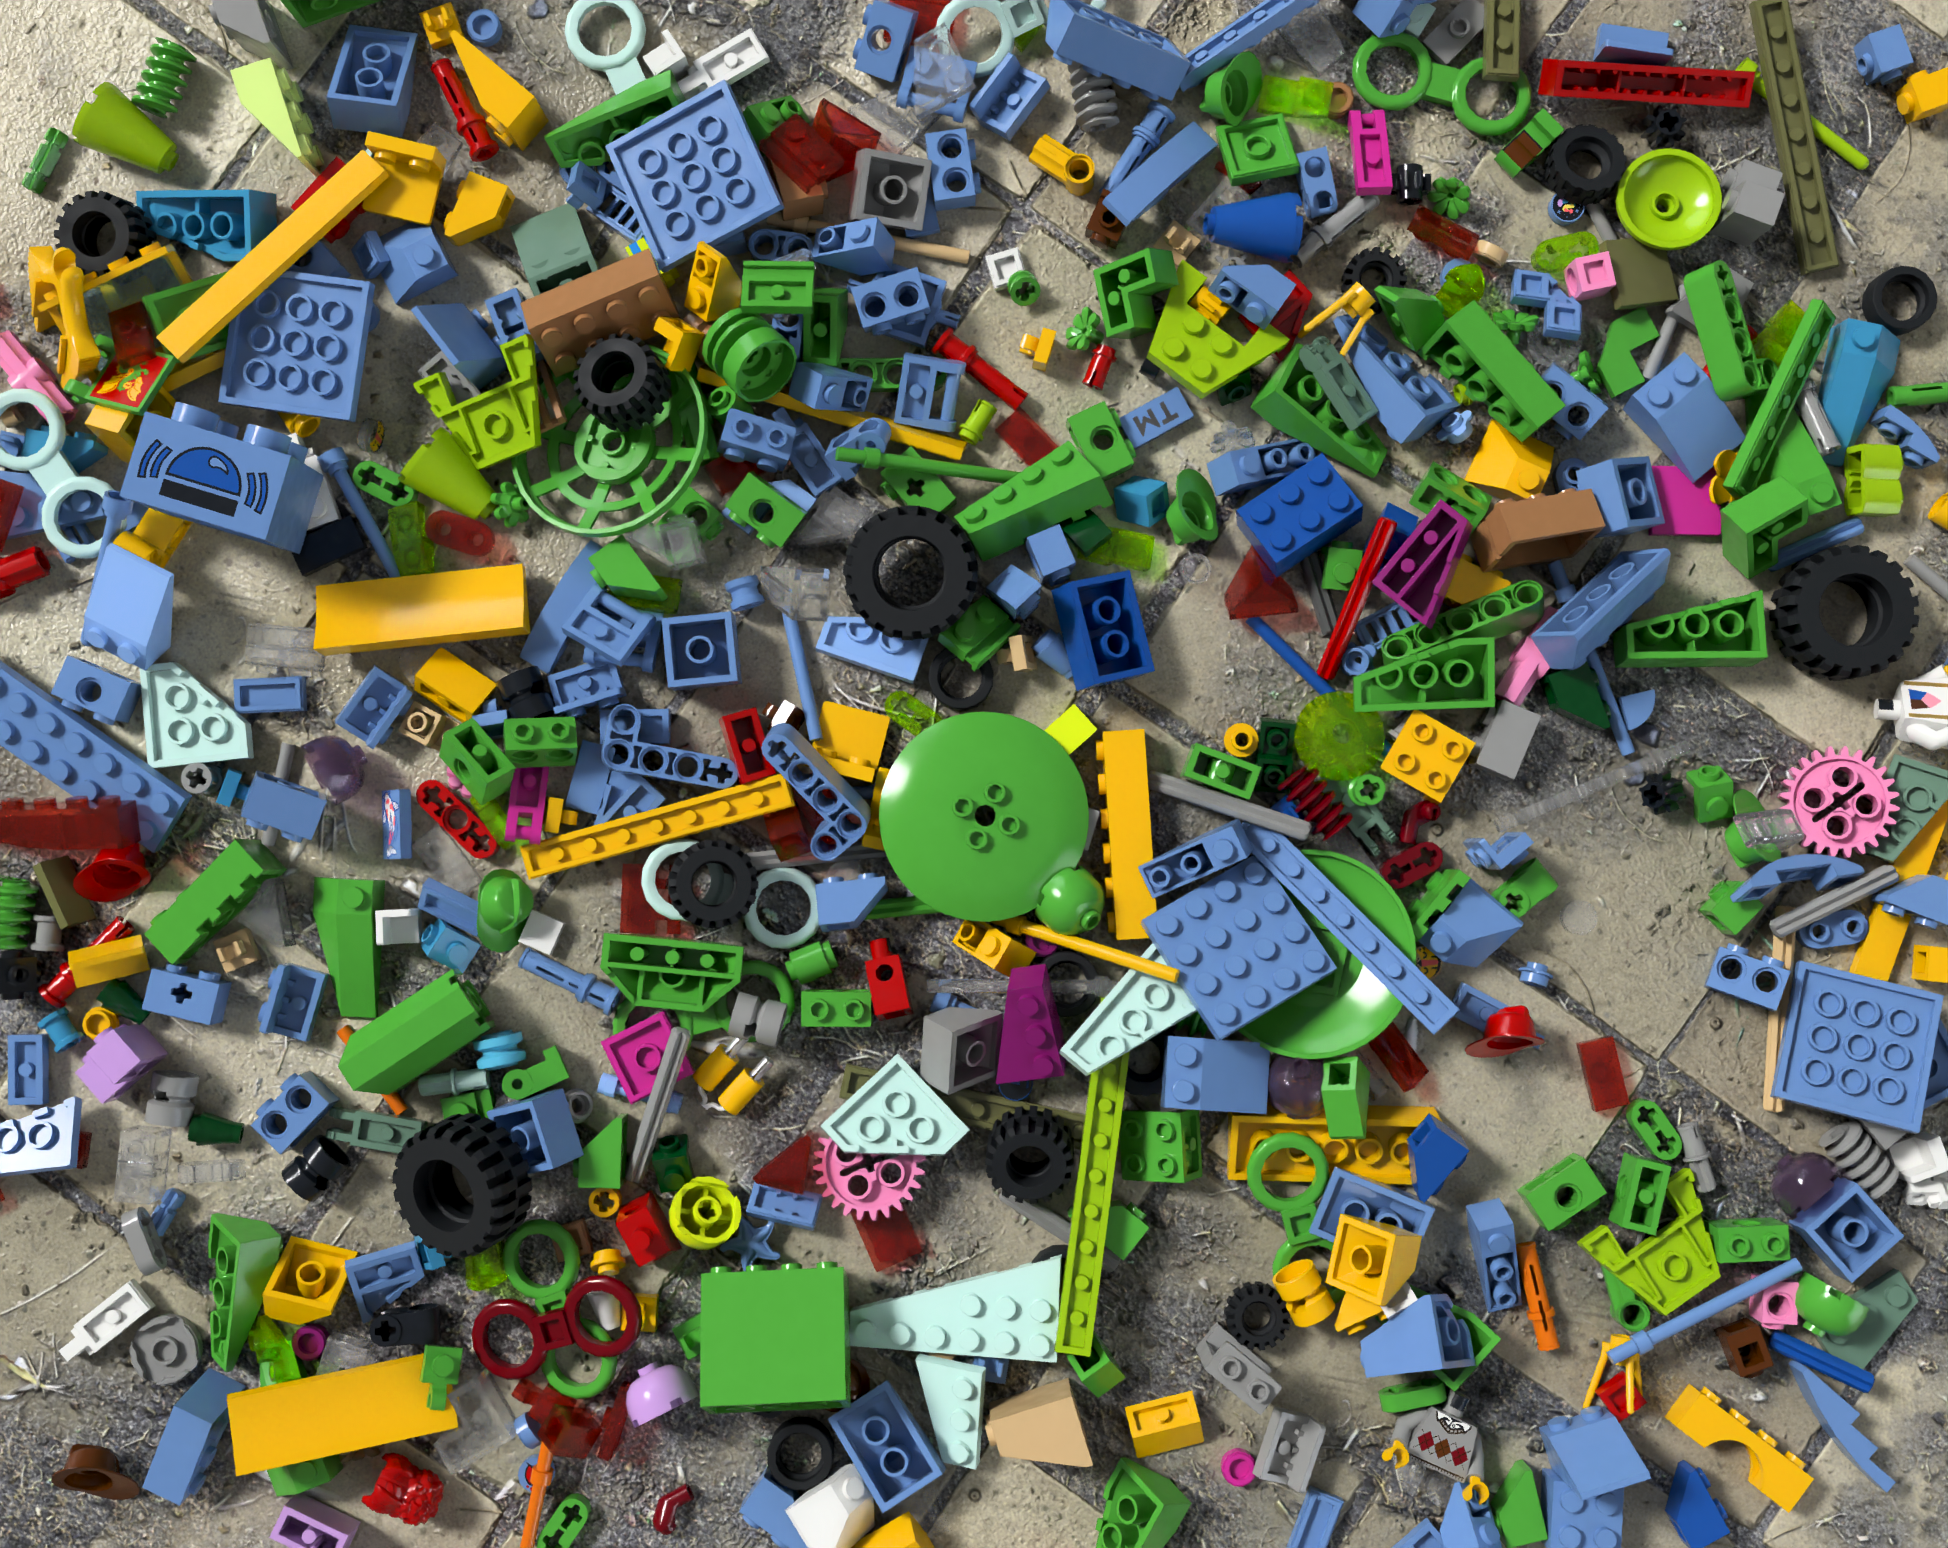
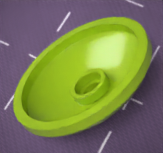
[1615,148,1722,250]

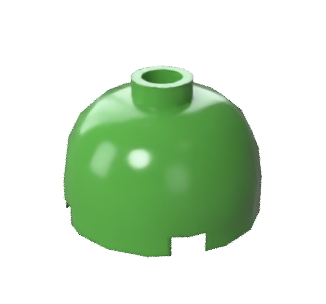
[1035,866,1105,935]
[1795,1271,1870,1338]

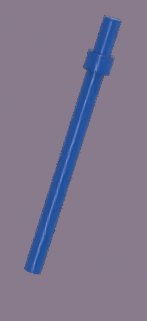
[1245,612,1392,758]

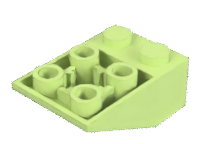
[230,58,324,178]

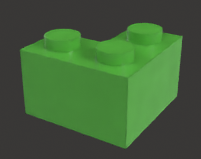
[1093,248,1179,339]
[1720,476,1808,580]

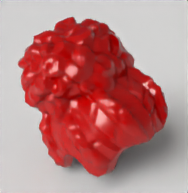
[361,1452,444,1526]

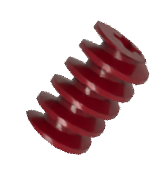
[1277,764,1353,841]

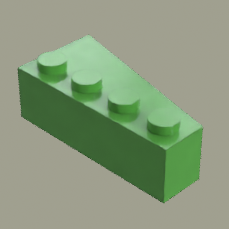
[1417,300,1566,442]
[954,441,1114,562]
[1613,590,1768,668]
[144,839,287,965]

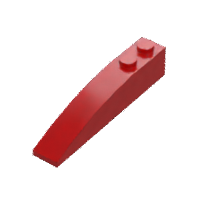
[1538,58,1755,108]

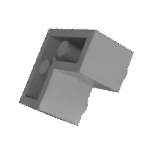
[1709,159,1785,247]

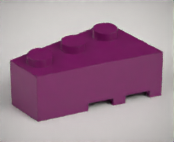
[1372,499,1473,630]
[996,964,1066,1084]

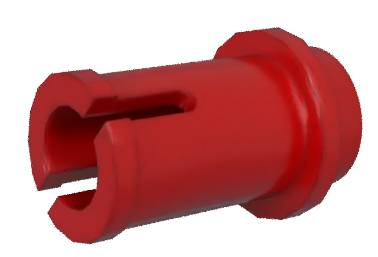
[1082,344,1117,390]

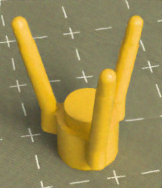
[1297,282,1376,357]
[1583,1334,1643,1414]

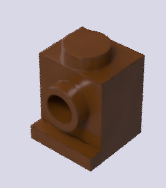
[1085,188,1126,250]
[1714,1317,1774,1378]

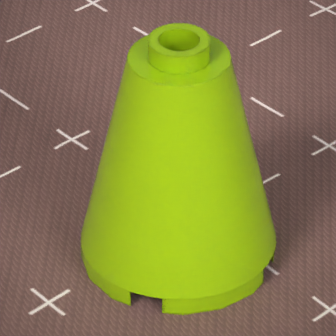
[72,82,179,174]
[398,427,498,521]

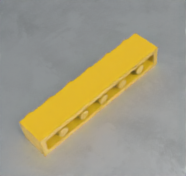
[1095,729,1157,940]

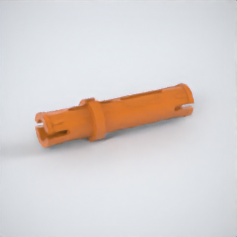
[1516,1241,1560,1351]

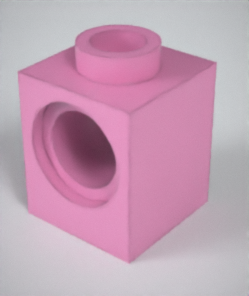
[1563,251,1616,301]
[1749,1273,1799,1329]

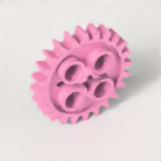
[1777,746,1900,859]
[813,1138,927,1221]

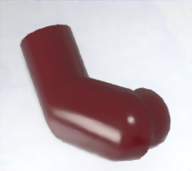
[1398,800,1441,845]
[652,1483,694,1535]

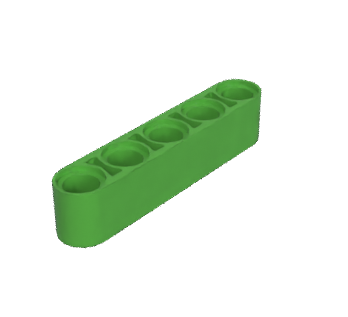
[1381,580,1544,665]

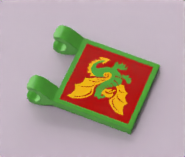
[63,334,178,416]

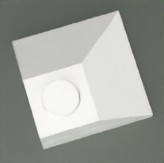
[785,1463,875,1548]

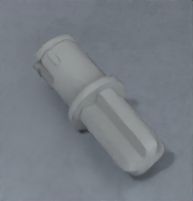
[1675,1121,1717,1193]

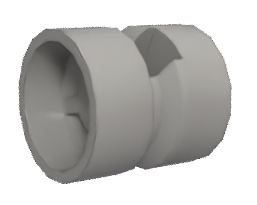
[728,991,788,1048]
[144,1070,200,1127]

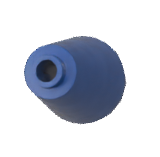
[1203,192,1303,263]

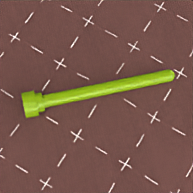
[1735,57,1869,170]

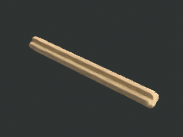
[1763,906,1796,1112]

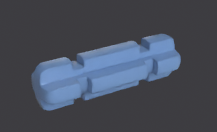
[151,1188,186,1238]

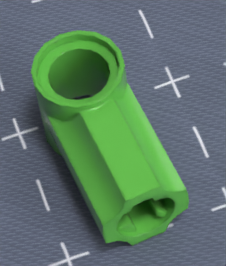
[1600,1264,1650,1332]

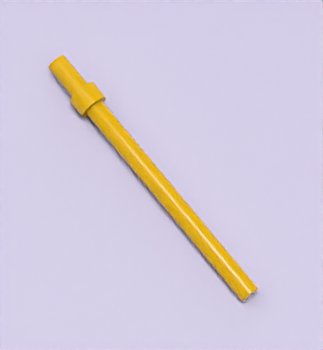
[990,915,1180,983]

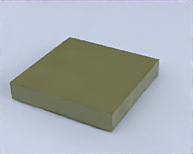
[1598,238,1679,310]

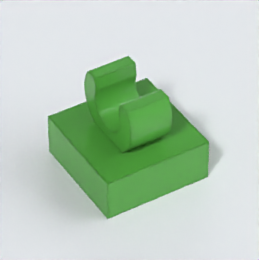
[672,1312,701,1360]

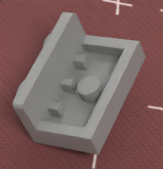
[1252,1406,1326,1493]

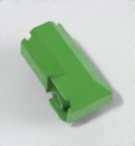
[338,968,496,1095]

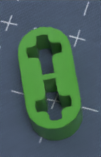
[353,461,418,509]
[1626,1098,1682,1160]
[1378,1378,1447,1413]
[537,1493,591,1548]

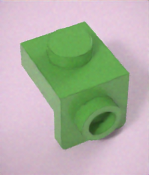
[1321,541,1363,591]
[1686,765,1733,824]

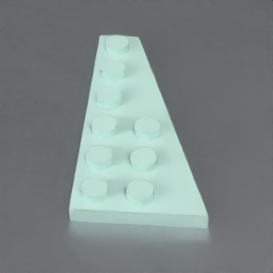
[1059,943,1197,1076]
[850,1254,1062,1363]

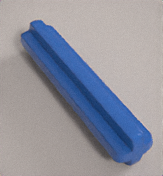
[1768,1330,1875,1393]

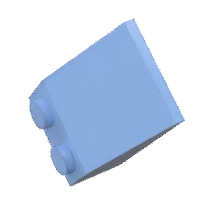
[84,543,174,671]

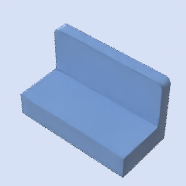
[1593,23,1674,66]

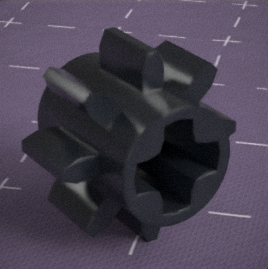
[1640,105,1687,150]
[1391,163,1431,206]
[1639,771,1686,815]

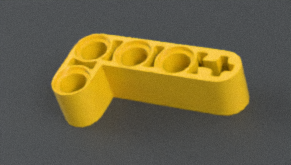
[113,508,193,569]

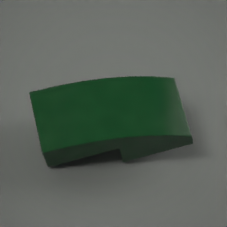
[1053,509,1113,558]
[1254,717,1296,794]

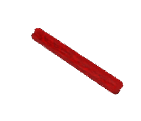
[1317,517,1397,680]

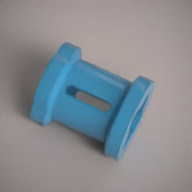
[37,1007,85,1054]

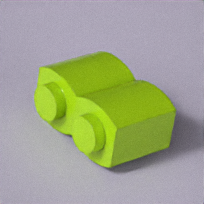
[1844,444,1904,517]

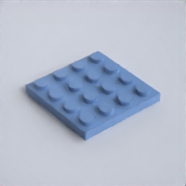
[605,79,785,273]
[218,271,375,423]
[1141,855,1337,1042]
[1770,961,1944,1134]

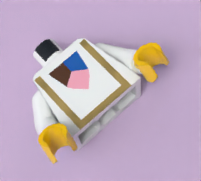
[1873,664,1948,750]

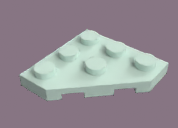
[139,662,254,769]
[820,1053,970,1156]

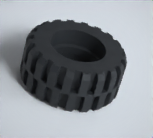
[843,505,978,640]
[1769,545,1919,681]
[392,1113,533,1258]

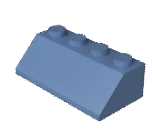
[1045,0,1191,101]
[1530,548,1671,670]

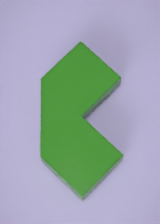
[1596,307,1660,399]

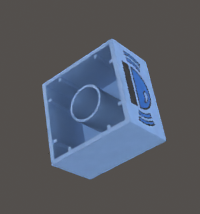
[119,401,324,554]

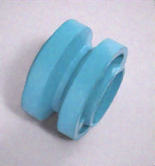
[473,1030,527,1071]

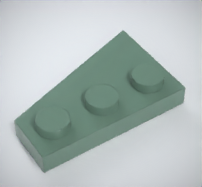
[1864,754,1948,863]
[1813,1268,1919,1369]

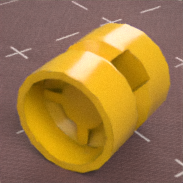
[1272,1259,1336,1327]

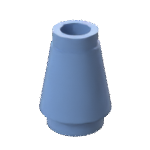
[1031,629,1073,680]

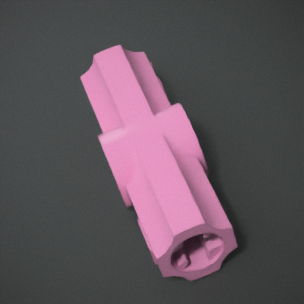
[0,330,79,425]
[1495,606,1559,707]

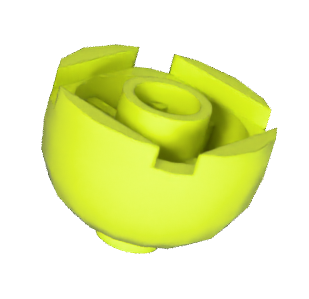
[668,1176,742,1250]

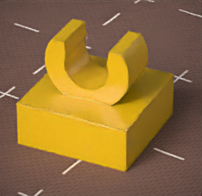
[419,2,465,50]
[1019,327,1056,372]
[542,796,578,833]
[620,1293,659,1332]

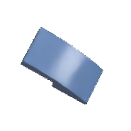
[1869,404,1940,469]

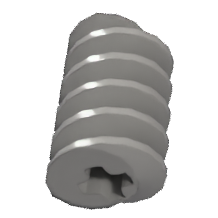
[1067,61,1120,132]
[1819,1121,1899,1200]

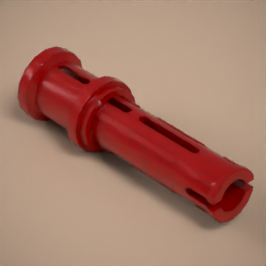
[431,58,500,162]
[931,327,1028,411]
[38,916,135,1009]

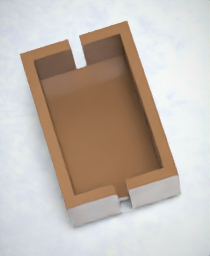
[1470,488,1606,573]

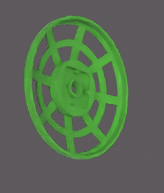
[511,344,708,538]

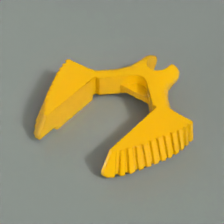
[28,246,101,389]

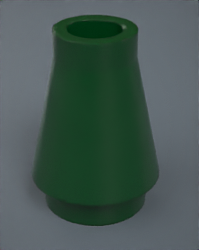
[96,978,151,1025]
[188,1111,244,1146]

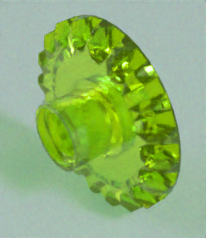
[1294,691,1386,781]

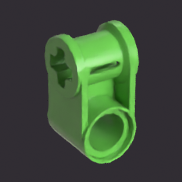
[1491,857,1559,918]

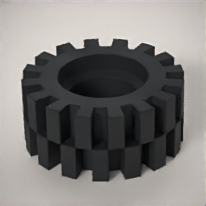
[1341,247,1407,315]
[1224,1281,1290,1351]

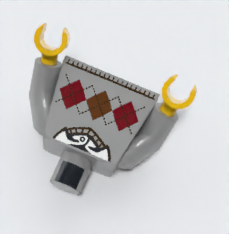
[1382,1389,1489,1505]

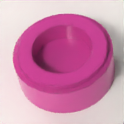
[1221,1448,1256,1487]

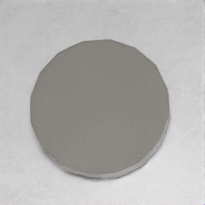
[129,1313,204,1386]

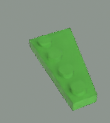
[1406,869,1471,942]

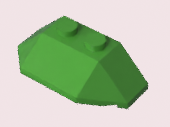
[600,933,744,1012]

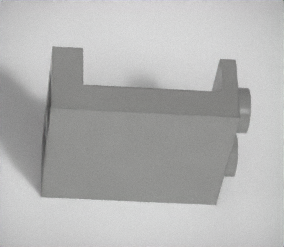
[1195,1322,1282,1415]

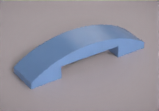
[519,540,603,675]
[1730,854,1865,903]

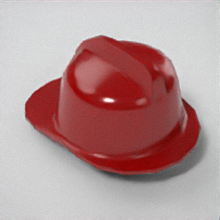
[73,841,151,902]
[1465,1005,1545,1058]

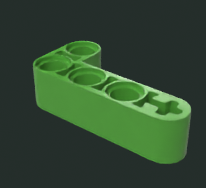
[1684,260,1778,402]

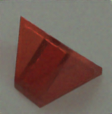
[811,98,882,182]
[1224,545,1298,620]
[752,1130,814,1195]

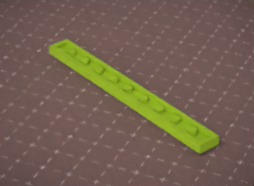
[1054,997,1130,1357]

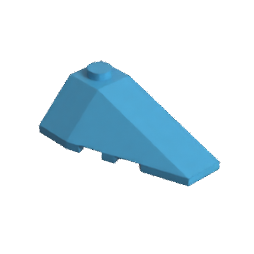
[136,189,277,262]

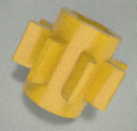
[1189,285,1231,326]

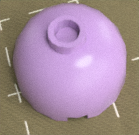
[626,1361,699,1428]

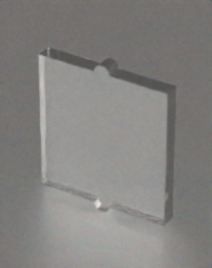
[878,1480,952,1539]

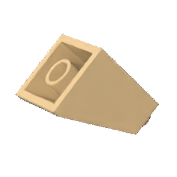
[985,1378,1093,1467]

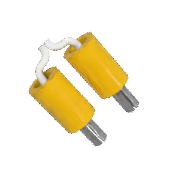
[692,1037,774,1115]

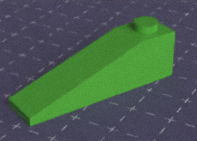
[544,69,686,168]
[1251,343,1388,478]
[313,877,385,1018]

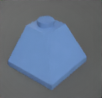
[379,222,458,305]
[1418,879,1524,968]

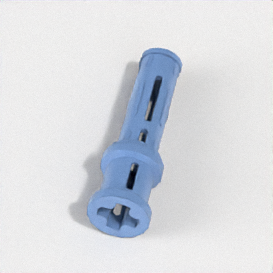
[1099,101,1176,194]
[518,947,622,1016]

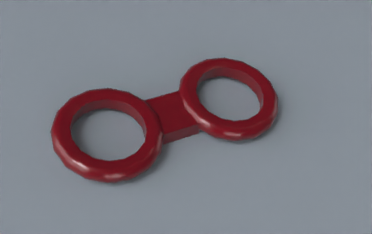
[471,1275,643,1380]

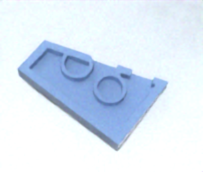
[816,616,929,684]

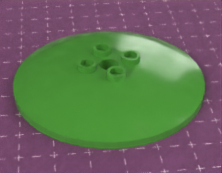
[879,712,1089,922]
[1238,849,1417,1060]

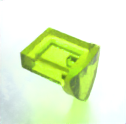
[1435,264,1485,318]
[465,1240,508,1291]

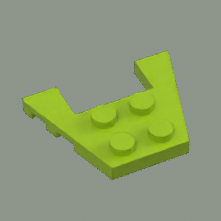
[1146,260,1290,399]
[413,334,542,470]
[1577,1168,1721,1316]

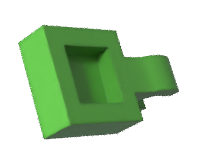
[420,1345,463,1411]

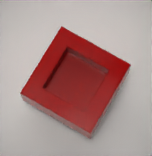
[1594,1370,1647,1423]

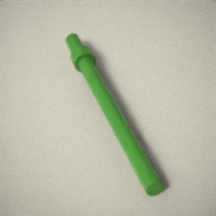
[835,447,1020,484]

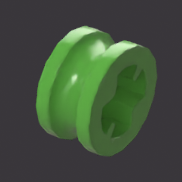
[1007,270,1041,306]

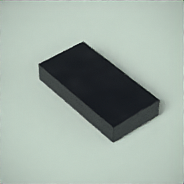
[291,515,368,577]

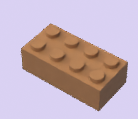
[520,248,681,377]

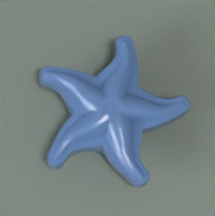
[720,1215,781,1271]

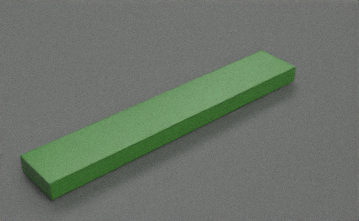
[1722,299,1836,500]

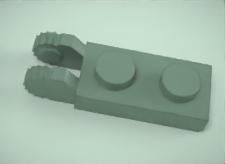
[1298,335,1378,432]
[1316,762,1397,858]
[325,1107,427,1154]

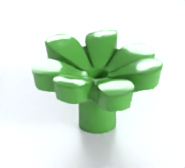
[1427,177,1471,219]
[1066,306,1104,351]
[1493,309,1539,345]
[1570,350,1602,394]
[490,482,530,528]

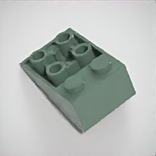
[510,203,601,297]

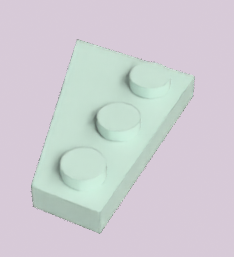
[915,1353,986,1470]

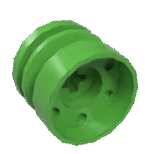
[702,307,797,403]

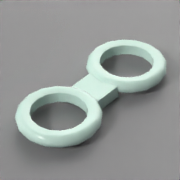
[564,0,646,95]
[935,0,1107,78]
[0,388,127,559]
[641,838,819,949]

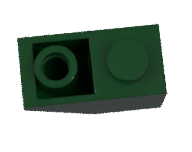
[1539,661,1611,731]

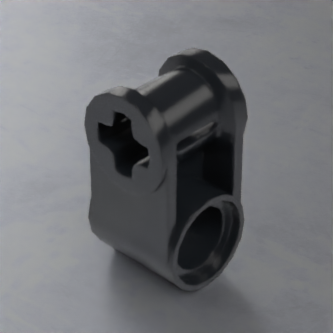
[369,1303,441,1347]

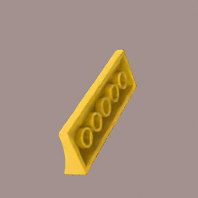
[313,564,531,656]
[1227,1102,1442,1185]
[227,1353,458,1477]

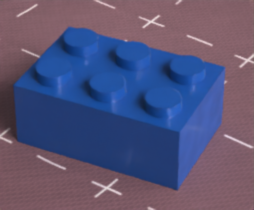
[1236,453,1363,578]
[1051,570,1155,691]

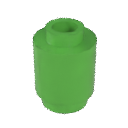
[706,385,755,427]
[785,941,839,985]

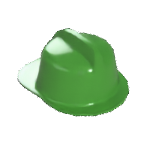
[1199,51,1262,126]
[1166,468,1218,546]
[1724,789,1781,868]
[477,869,534,953]

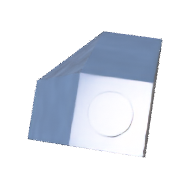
[1360,1294,1476,1378]

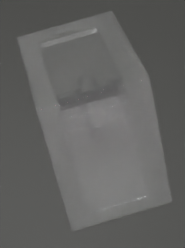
[237,878,296,948]

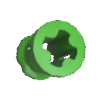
[1347,774,1386,807]

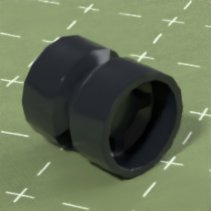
[496,666,556,719]
[282,1135,351,1202]

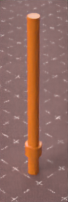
[520,1439,556,1548]

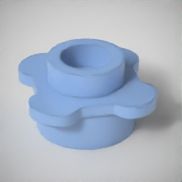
[1436,410,1473,444]

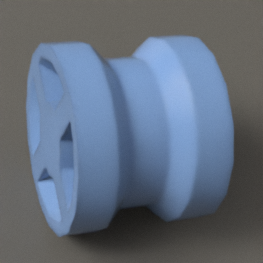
[724,575,765,612]

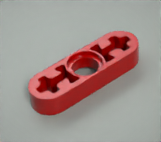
[416,780,501,859]

